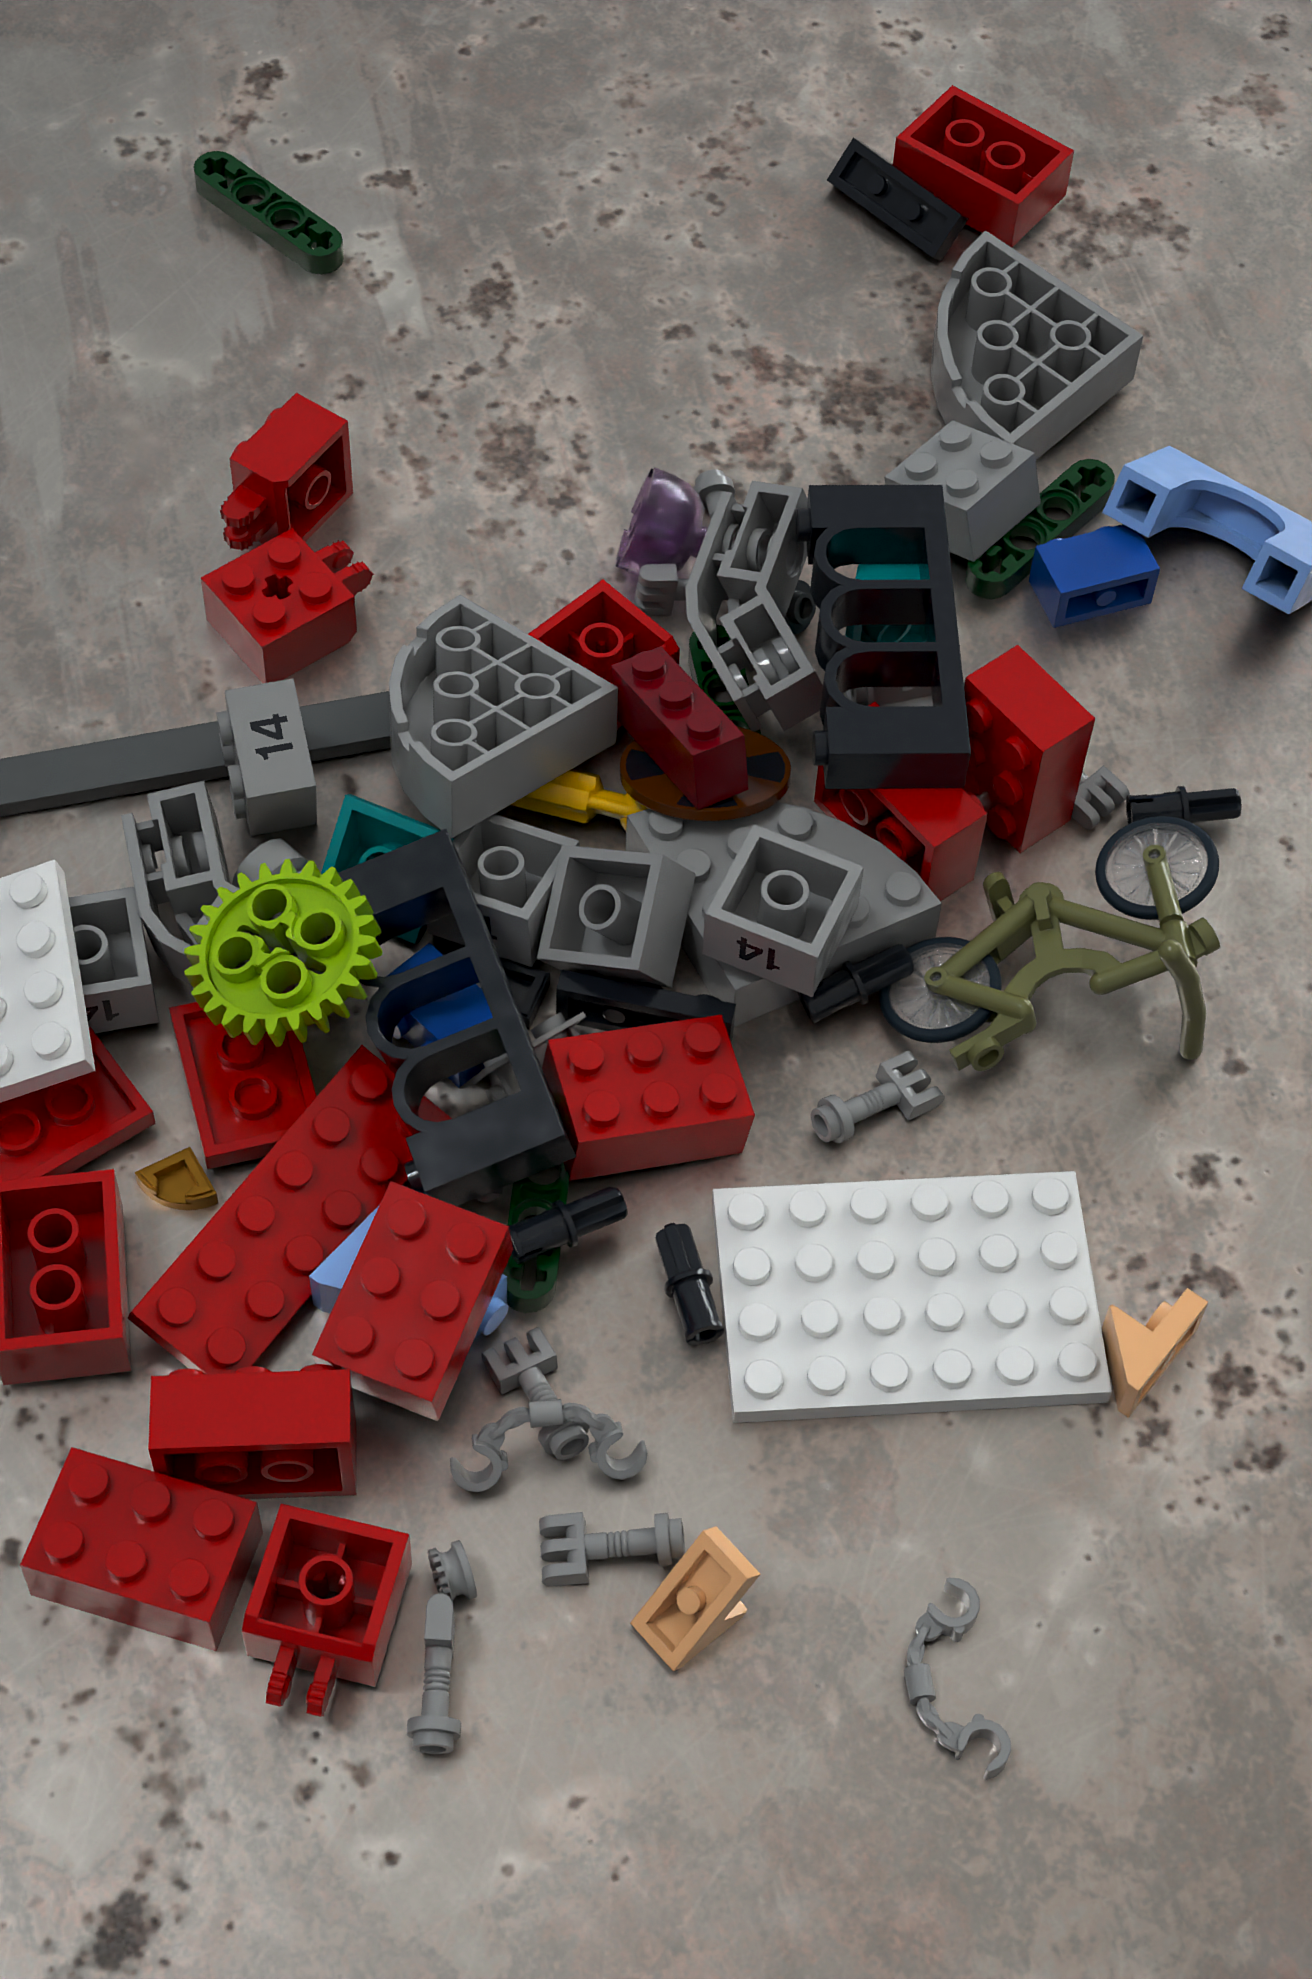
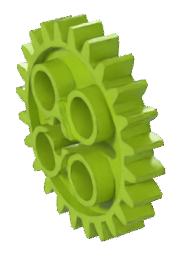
[184,859,383,1047]

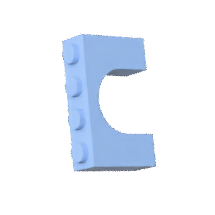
[1102,446,1312,614]

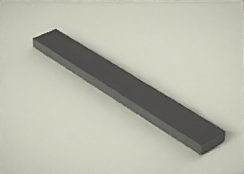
[0,691,391,817]

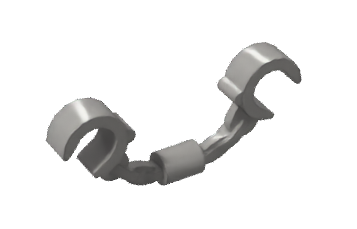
[450,1399,648,1492]
[904,1578,1011,1780]

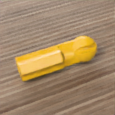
[511,769,649,831]

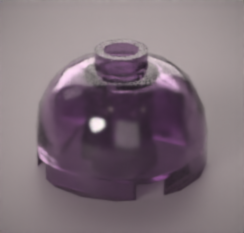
[615,467,708,576]

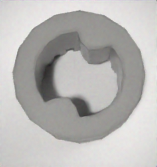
[427,1540,477,1602]

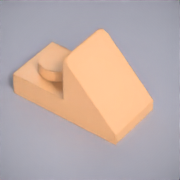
[1101,1288,1208,1418]
[630,1526,761,1671]

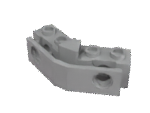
[685,481,823,732]
[121,781,328,993]

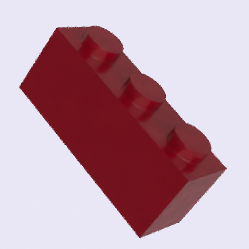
[611,646,749,810]

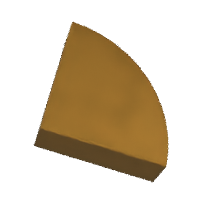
[135,1147,219,1210]

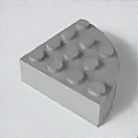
[931,230,1143,460]
[389,595,618,838]
[626,802,942,1027]

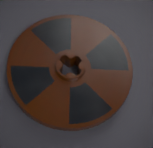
[620,726,791,821]

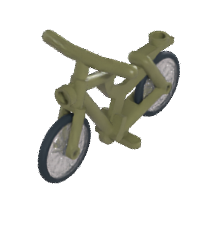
[879,816,1220,1071]

